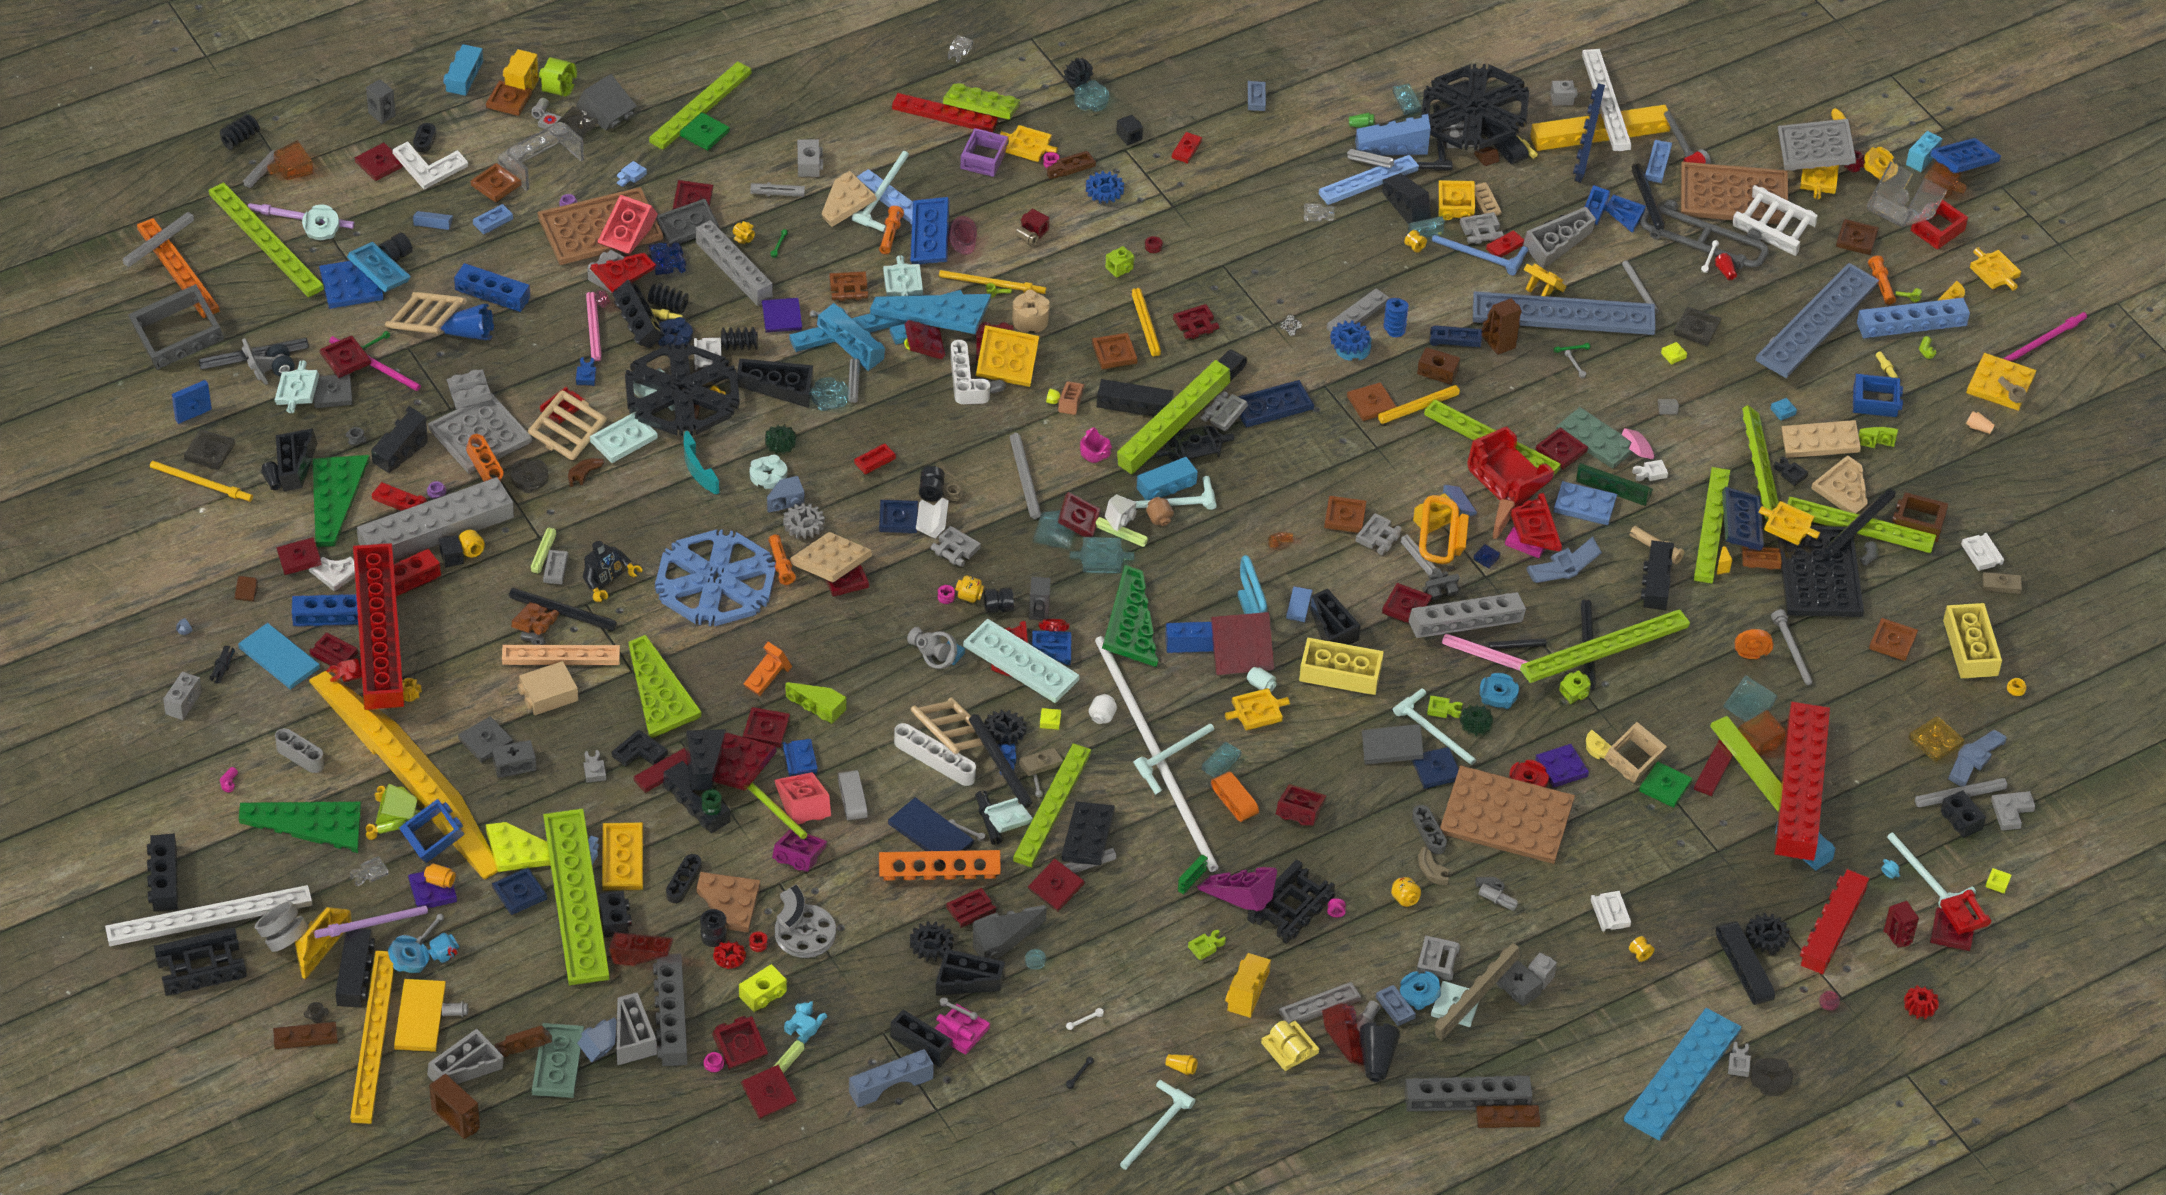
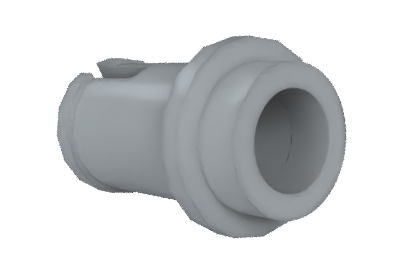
[531,98,549,119]
[442,1001,469,1018]

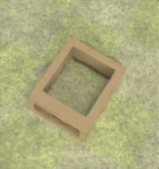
[1604,722,1667,783]

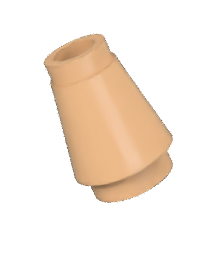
[1966,411,1995,434]

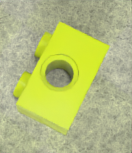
[739,964,787,1012]

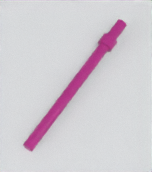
[2003,312,2087,362]
[329,336,421,391]

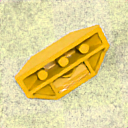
[295,907,352,979]

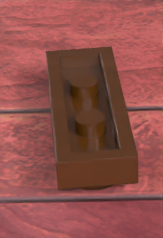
[273,1022,338,1049]
[1476,1105,1540,1128]

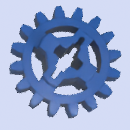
[1086,171,1124,204]
[1330,320,1370,355]

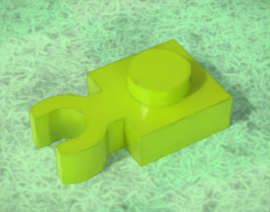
[1427,695,1463,718]
[1188,930,1226,960]

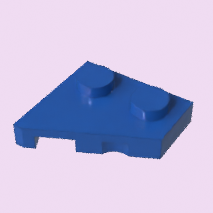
[1606,195,1646,232]
[1032,631,1071,665]

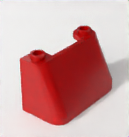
[1467,426,1554,508]

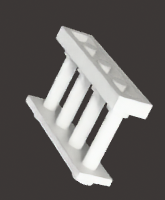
[1733,185,1817,256]

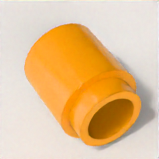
[424,863,456,888]

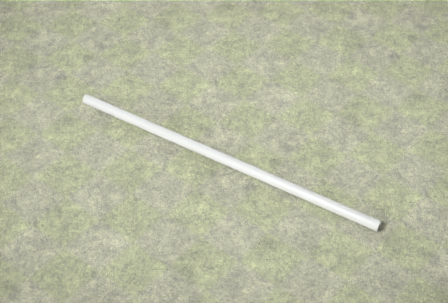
[1095,636,1218,872]

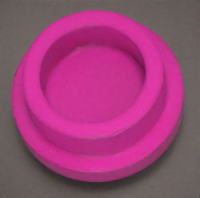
[704,1052,724,1072]

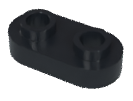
[413,123,436,152]

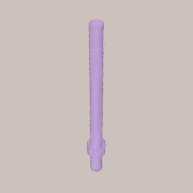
[248,203,355,229]
[314,906,428,938]

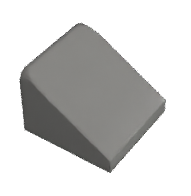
[1658,399,1679,414]

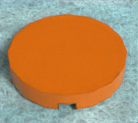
[1734,629,1774,659]

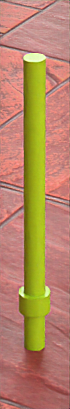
[747,782,808,840]

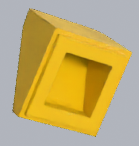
[1717,546,1732,575]

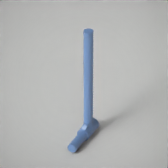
[1432,235,1528,276]

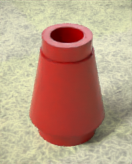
[1715,253,1737,281]

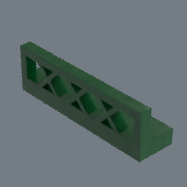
[1576,463,1653,506]

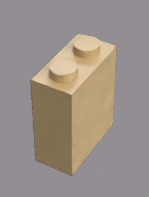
[517,661,578,715]

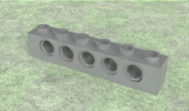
[696,220,773,306]
[1408,592,1526,638]

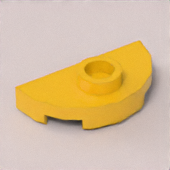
[1937,281,1965,301]

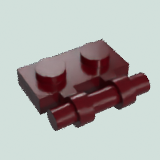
[1173,304,1219,339]

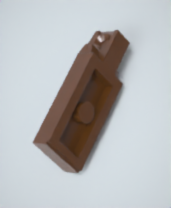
[1047,151,1096,179]
[495,1025,552,1057]

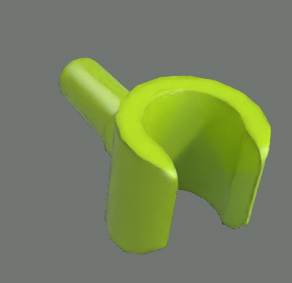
[986,283,1012,298]
[1895,288,1922,303]

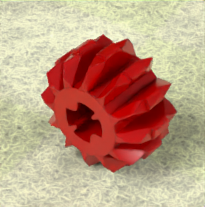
[1904,985,1939,1020]

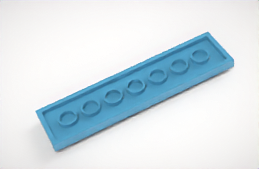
[1624,1008,1741,1141]

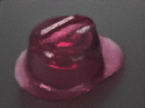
[948,216,977,255]

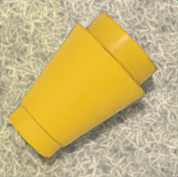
[1165,1054,1198,1076]

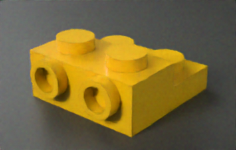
[1438,180,1475,220]

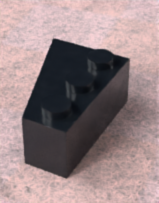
[371,406,428,473]
[276,428,318,491]
[1310,588,1361,645]

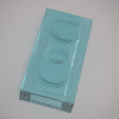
[1393,84,1421,115]
[1407,216,1445,237]
[1202,742,1241,778]

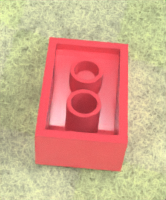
[598,195,658,255]
[775,772,831,824]

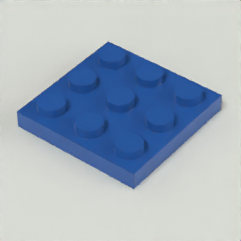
[319,261,383,309]

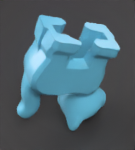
[784,1001,827,1044]

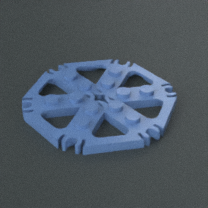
[655,530,776,627]

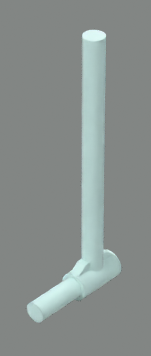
[852,151,909,232]
[1134,476,1217,510]
[1393,688,1476,765]
[1133,724,1214,795]
[1887,832,1976,908]
[1120,1080,1196,1169]

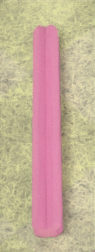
[586,292,602,362]
[1442,634,1528,671]

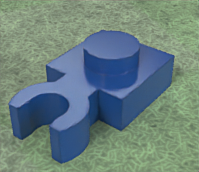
[576,357,596,386]
[997,744,1016,775]

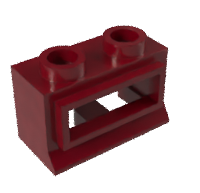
[1883,901,1919,948]

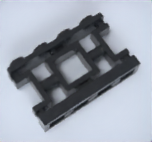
[1247,859,1335,944]
[154,927,247,996]

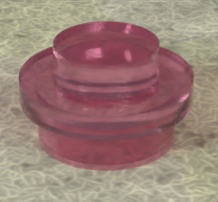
[595,290,610,308]
[1819,991,1840,1010]

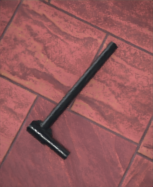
[1417,104,1453,171]

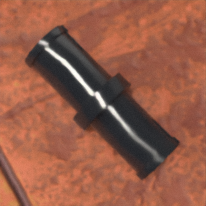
[209,646,235,684]

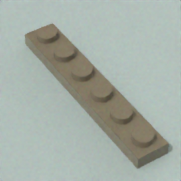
[1435,943,1520,1041]

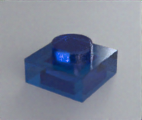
[1473,544,1500,569]

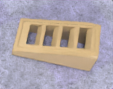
[1475,182,1502,216]

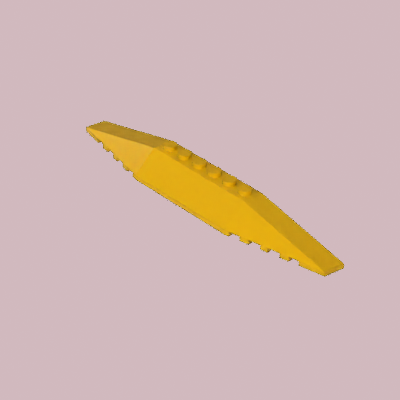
[309,671,498,880]

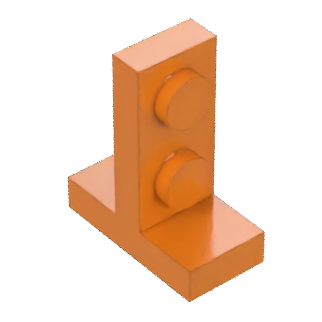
[744,642,793,696]

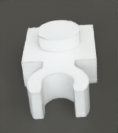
[1632,460,1668,481]

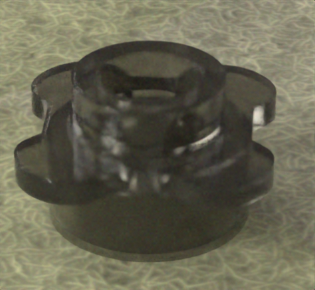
[1280,314,1302,336]
[304,1002,329,1023]

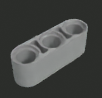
[275,728,324,773]
[838,770,867,821]

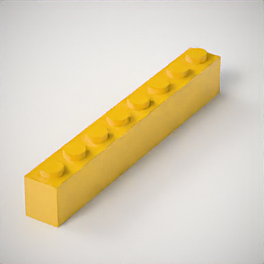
[1530,105,1671,151]

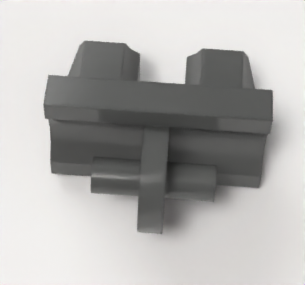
[1422,567,1460,600]

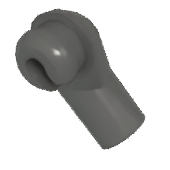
[980,377,1006,394]
[1860,541,1878,566]
[521,631,545,645]
[1475,877,1505,891]

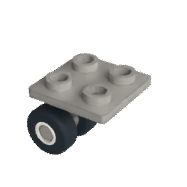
[242,338,295,385]

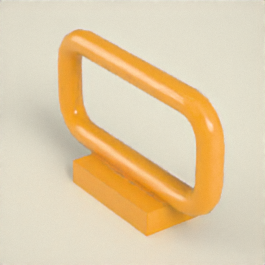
[1419,495,1469,565]

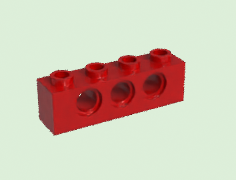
[394,549,441,596]

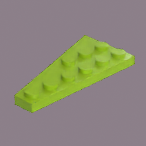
[628,635,702,738]

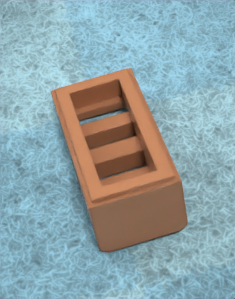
[1058,382,1085,415]
[1493,499,1515,539]

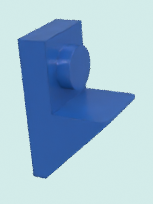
[1585,185,1610,225]

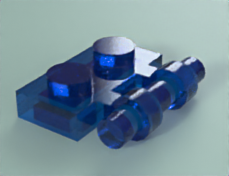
[649,242,686,275]

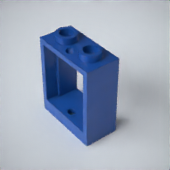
[1853,374,1903,417]
[399,799,465,863]

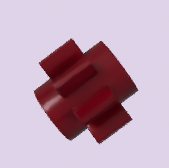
[1844,150,1865,172]

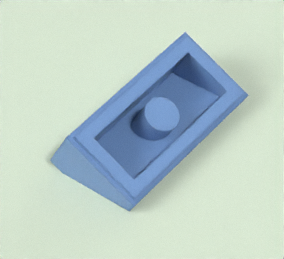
[413,211,453,230]
[1443,485,1477,517]

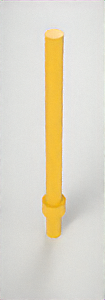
[939,270,1047,294]
[150,461,253,502]

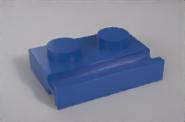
[783,739,817,777]

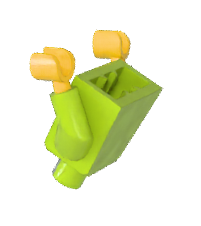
[366,784,420,840]

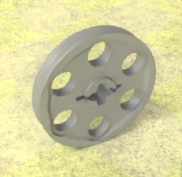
[775,904,836,958]

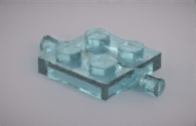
[1070,537,1134,573]

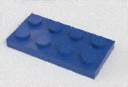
[1930,138,2001,173]
[911,197,950,264]

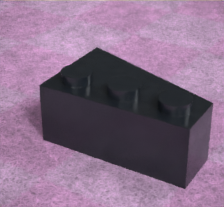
[1382,173,1432,230]
[1640,540,1674,610]
[685,729,726,790]
[935,949,1006,995]

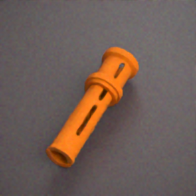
[879,206,904,254]
[1868,256,1896,305]
[768,534,796,585]

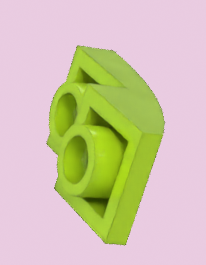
[1859,427,1898,448]

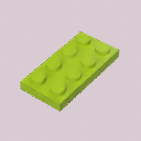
[943,83,1020,120]

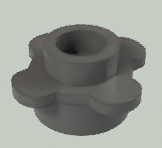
[346,427,367,445]

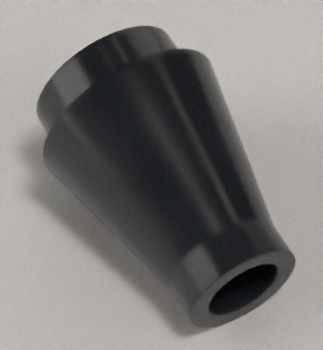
[261,461,281,490]

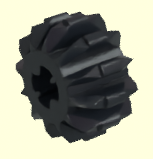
[1063,57,1094,88]

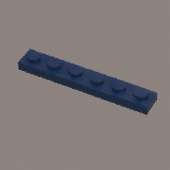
[1573,83,1605,183]

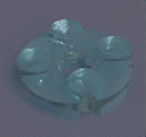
[1074,80,1109,111]
[811,377,848,411]

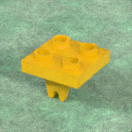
[1523,263,1567,297]

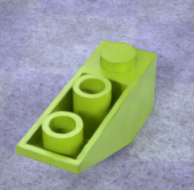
[785,682,846,724]

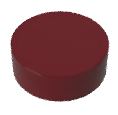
[1145,236,1163,253]

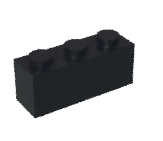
[890,1009,953,1067]

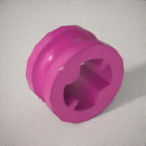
[1043,152,1059,168]
[938,585,955,604]
[1327,898,1346,918]

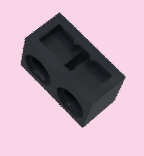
[1941,790,1986,838]
[599,891,632,938]

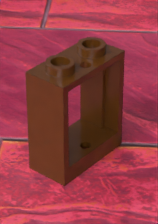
[1892,492,1949,542]
[429,1073,480,1139]

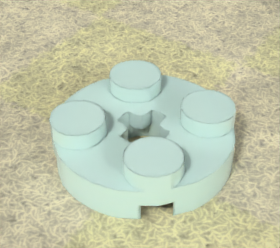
[302,205,340,240]
[750,455,787,489]

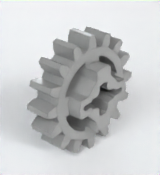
[783,503,825,539]

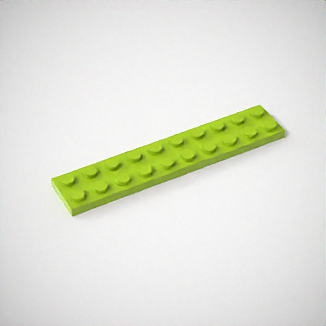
[543,809,610,986]

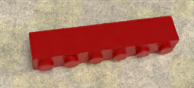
[1800,869,1869,974]

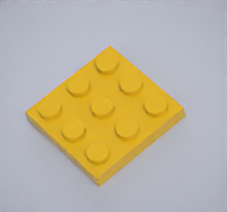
[976,325,1039,387]
[1966,353,2036,411]

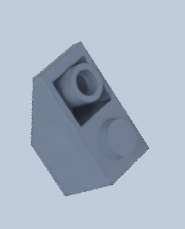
[767,476,804,513]
[577,1018,617,1062]

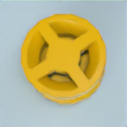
[1404,230,1427,253]
[1629,936,1654,962]

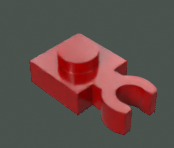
[326,658,362,682]

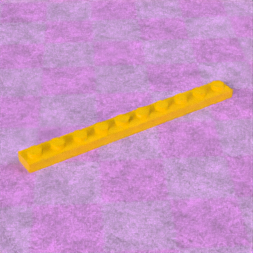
[350,951,394,1124]

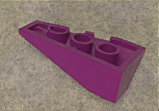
[1197,867,1277,911]

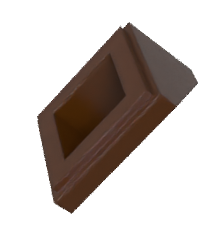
[1474,146,1499,166]
[235,576,258,602]

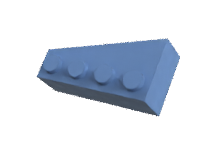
[1355,114,1431,156]

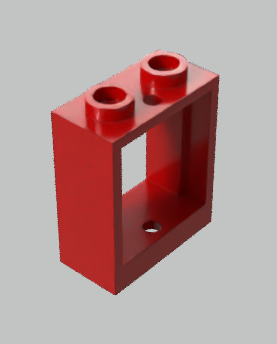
[1911,199,1968,250]

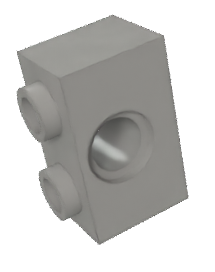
[797,139,823,177]
[163,672,202,720]

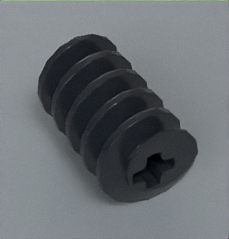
[220,114,260,150]
[648,283,689,314]
[721,327,758,350]

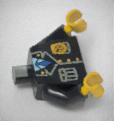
[583,541,642,602]

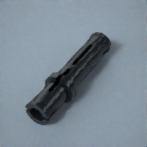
[975,790,1003,845]

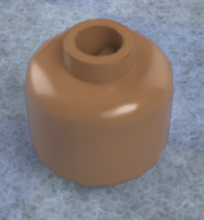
[1146,497,1174,526]

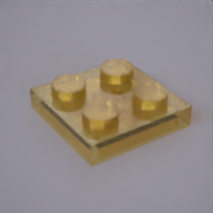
[1908,716,1965,762]

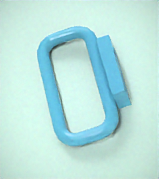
[1238,555,1267,614]

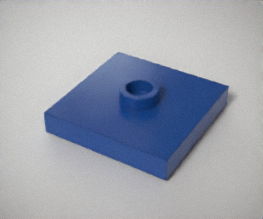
[172,380,212,424]

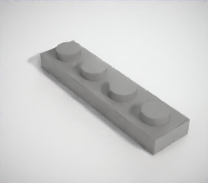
[1326,288,1389,332]

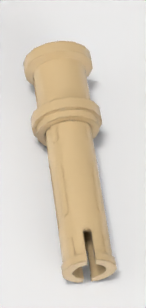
[1629,526,1684,565]

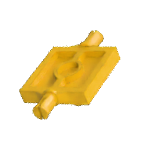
[1000,125,1058,162]
[1800,165,1839,199]
[1970,247,2021,291]
[1759,501,1820,545]
[1225,688,1290,731]

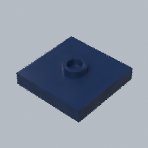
[879,500,918,533]
[1412,747,1459,788]
[492,868,547,915]

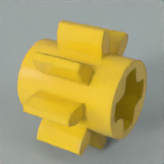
[733,221,755,244]
[402,678,422,702]

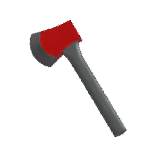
[1664,111,1711,164]

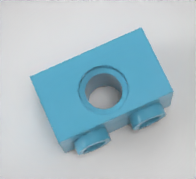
[1906,131,1942,172]

